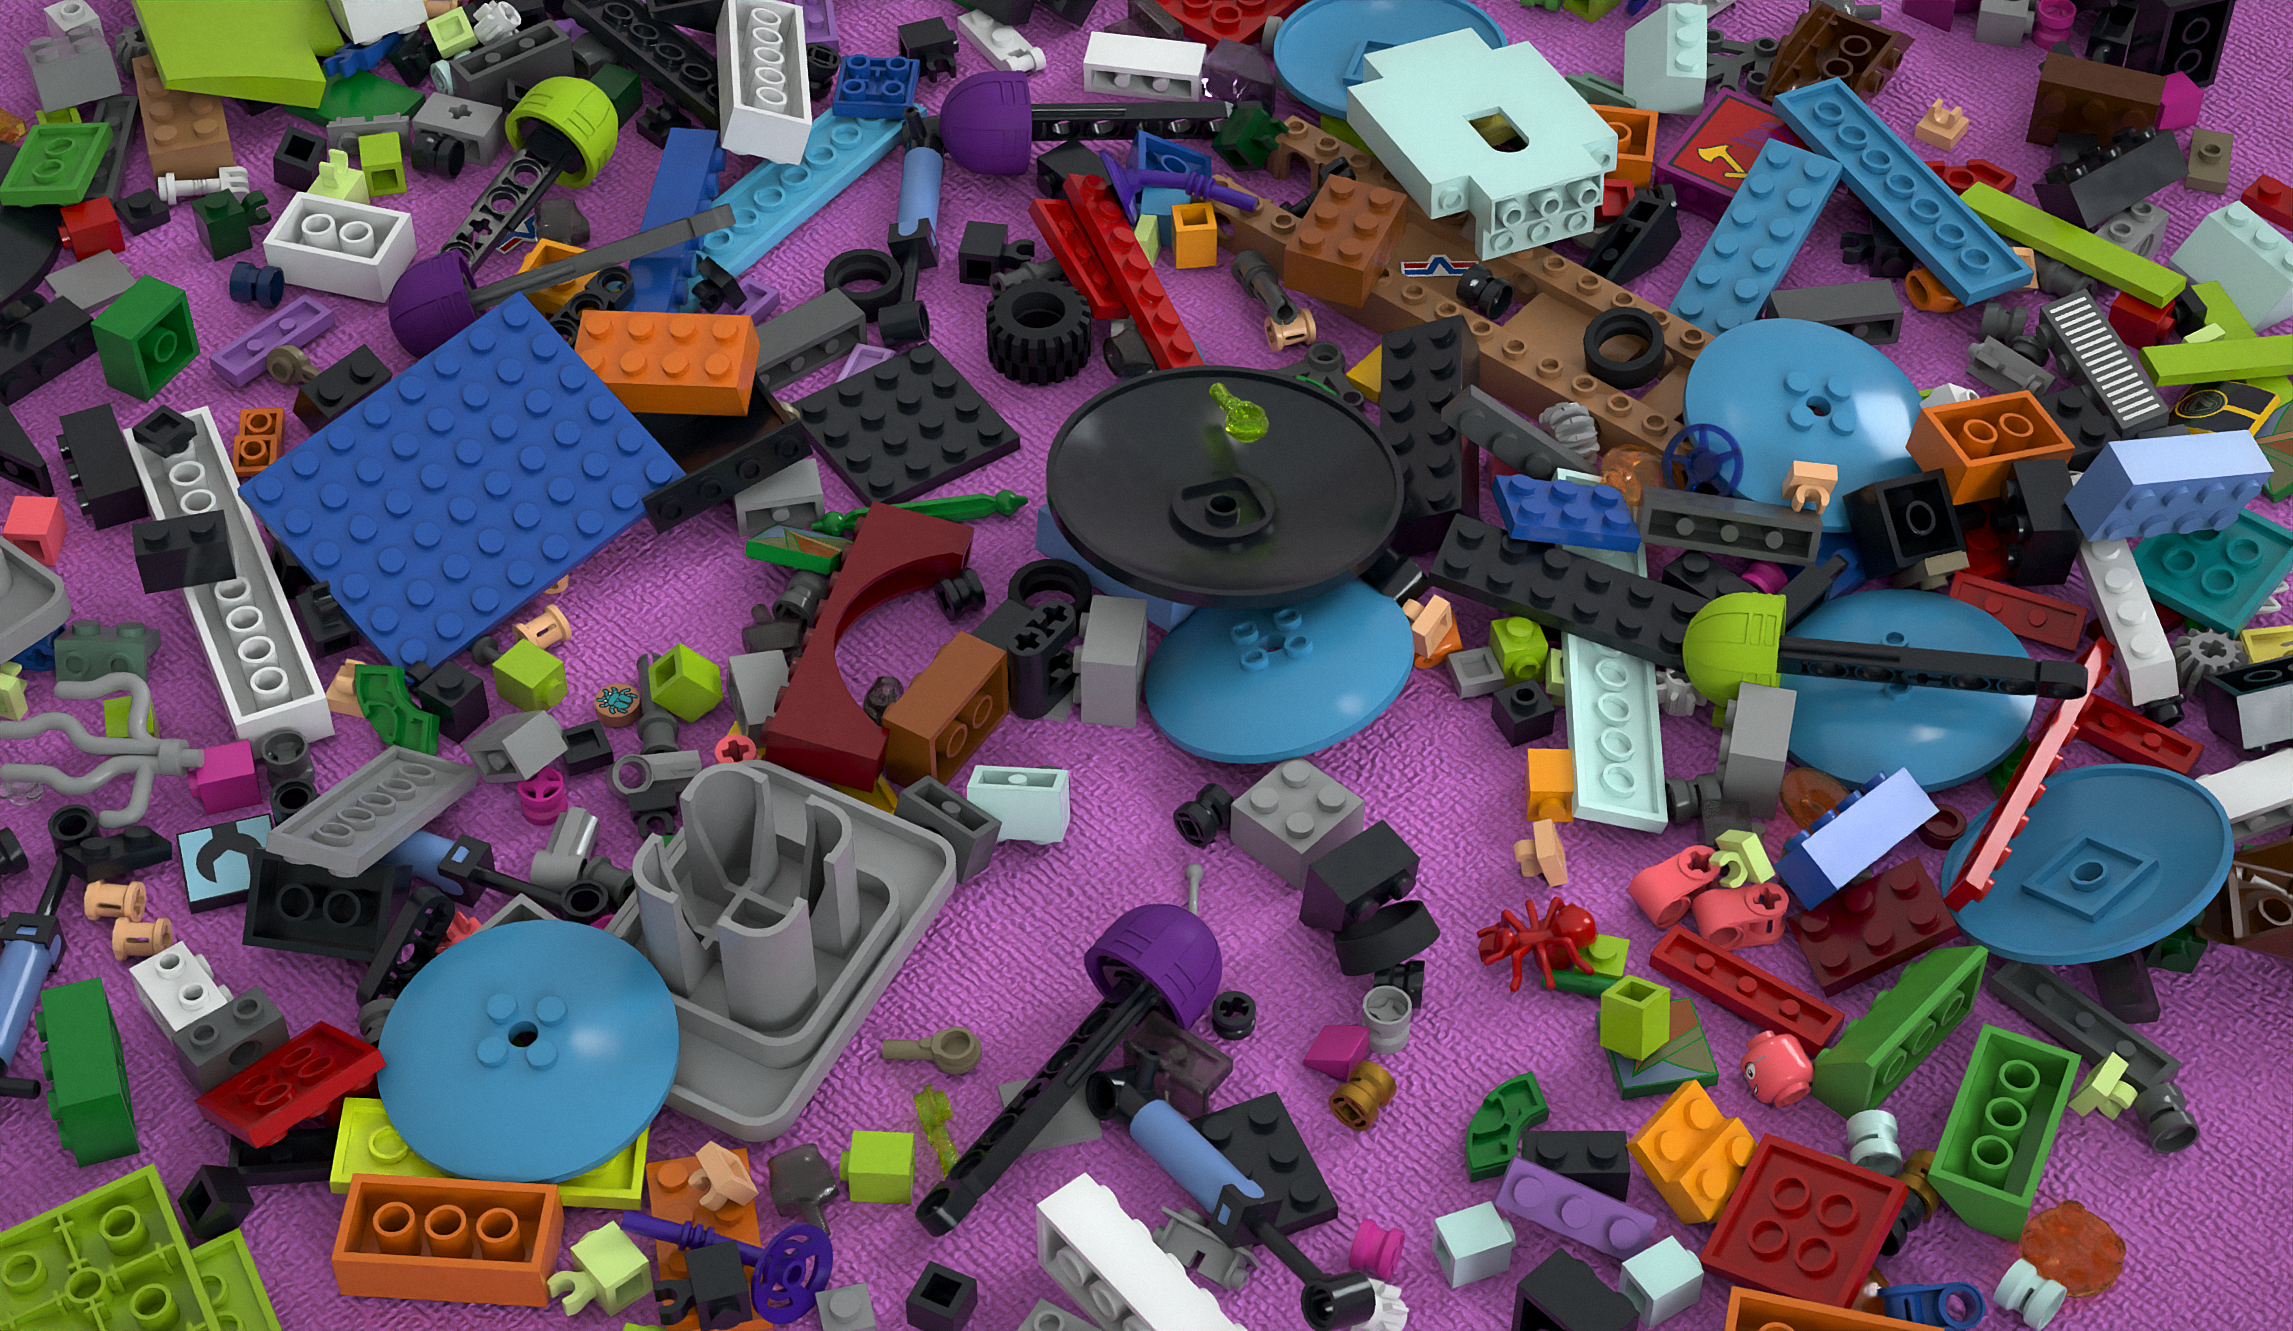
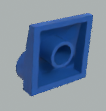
[1126,130,1211,204]

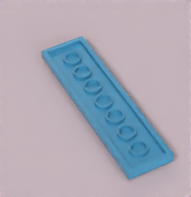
[1771,77,2034,306]

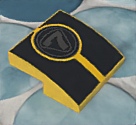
[2168,381,2281,437]

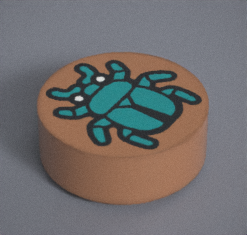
[594,683,642,728]

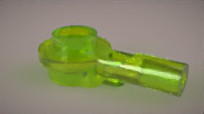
[1209,383,1269,443]
[913,1083,959,1179]

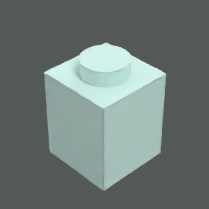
[1431,1201,1516,1289]
[1617,1235,1704,1329]

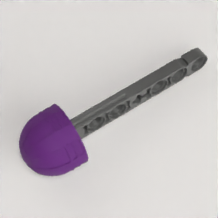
[388,203,736,360]

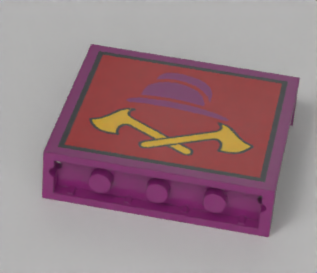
[1653,87,1841,252]

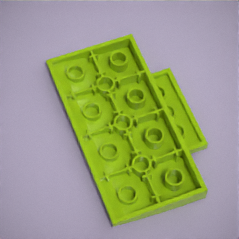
[131,0,345,109]
[0,1163,283,1331]

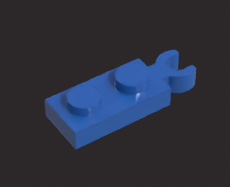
[323,31,407,77]

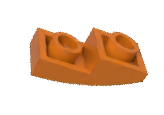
[232,407,287,477]

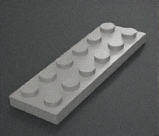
[266,745,479,878]

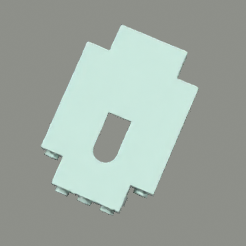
[1347,27,1618,261]

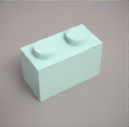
[967,765,1070,845]

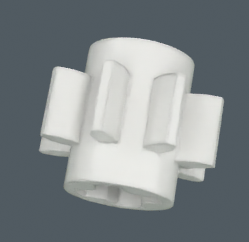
[473,0,521,46]
[1655,668,1707,716]
[1350,1278,1409,1331]

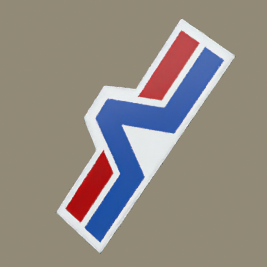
[495,206,558,255]
[1400,255,1479,277]

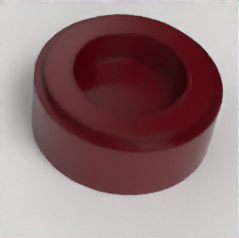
[1917,804,1967,850]

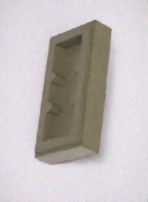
[2184,128,2234,194]
[1892,550,1970,591]

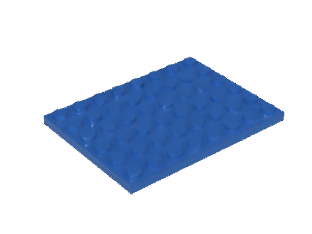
[237,290,687,688]

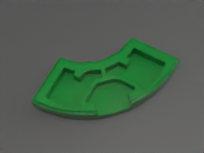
[354,664,440,756]
[1465,1071,1549,1183]

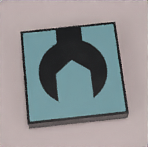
[176,813,274,915]

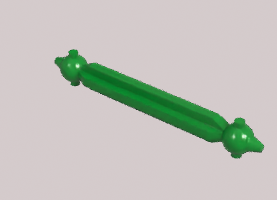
[812,490,1028,537]

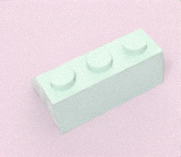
[1623,3,1707,116]
[2168,200,2293,334]

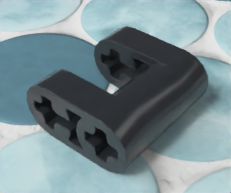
[1007,600,1079,720]

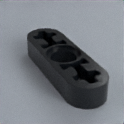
[356,886,455,1008]

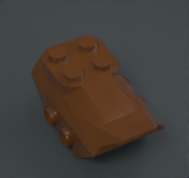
[1759,0,1915,107]
[2192,836,2293,963]

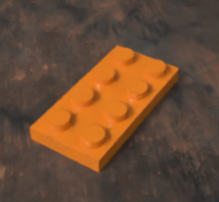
[645,1148,773,1331]

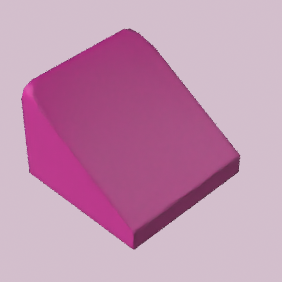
[1303,1025,1370,1083]

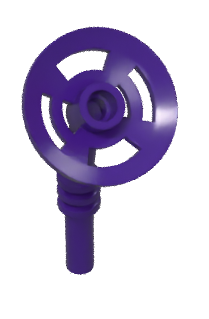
[1098,150,1259,226]
[620,1210,833,1325]

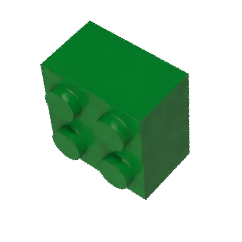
[90,274,201,403]

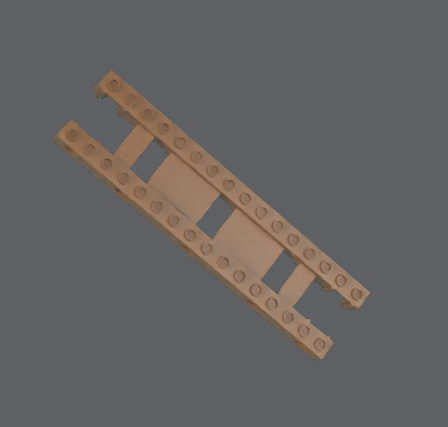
[1191,115,1825,499]

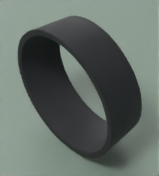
[1333,900,1441,976]

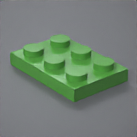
[0,122,114,207]

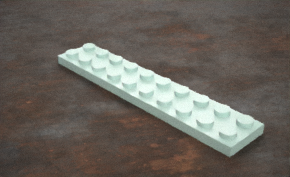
[1551,467,1668,834]

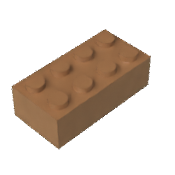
[132,53,236,192]

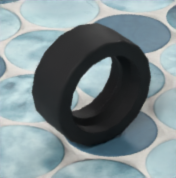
[824,249,901,323]
[1583,306,1666,390]
[1008,559,1092,635]

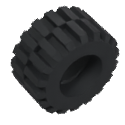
[986,278,1091,386]

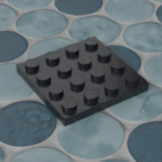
[790,341,1020,507]

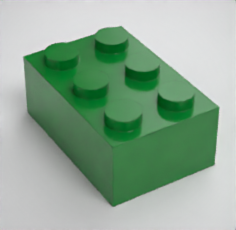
[34,977,140,1168]

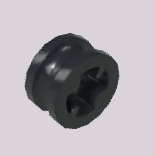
[1212,991,1256,1041]

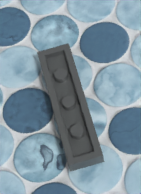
[74,96,141,210]
[1441,384,1601,481]
[1988,959,2181,1095]

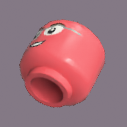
[1740,1030,1815,1108]

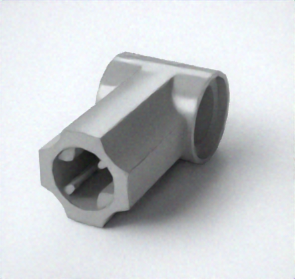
[605,750,702,800]
[530,806,600,894]

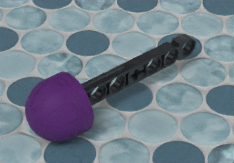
[939,70,1274,175]
[915,903,1223,1237]

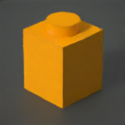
[1171,202,1217,269]
[1524,748,1574,823]

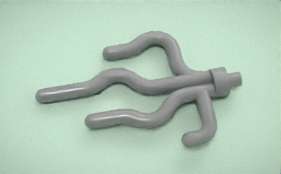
[0,671,205,829]

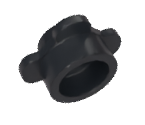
[2141,694,2187,729]

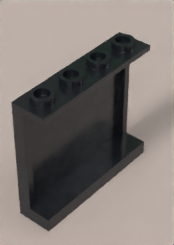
[631,371,813,535]

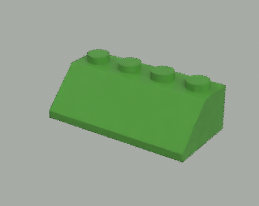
[1810,945,1989,1120]
[1927,1023,2082,1244]

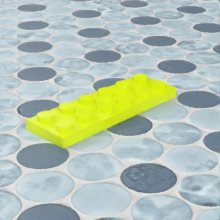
[330,1097,650,1210]

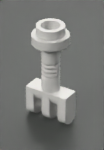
[158,166,250,205]

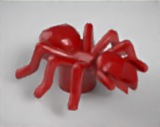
[1477,896,1598,992]

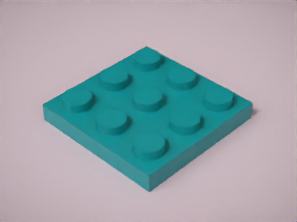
[2131,508,2293,641]

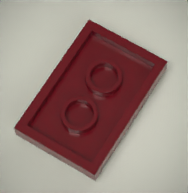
[1786,856,1960,998]

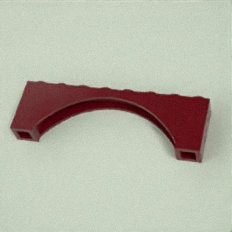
[760,501,975,793]

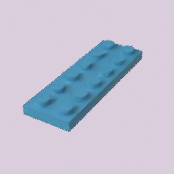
[1667,138,1844,337]

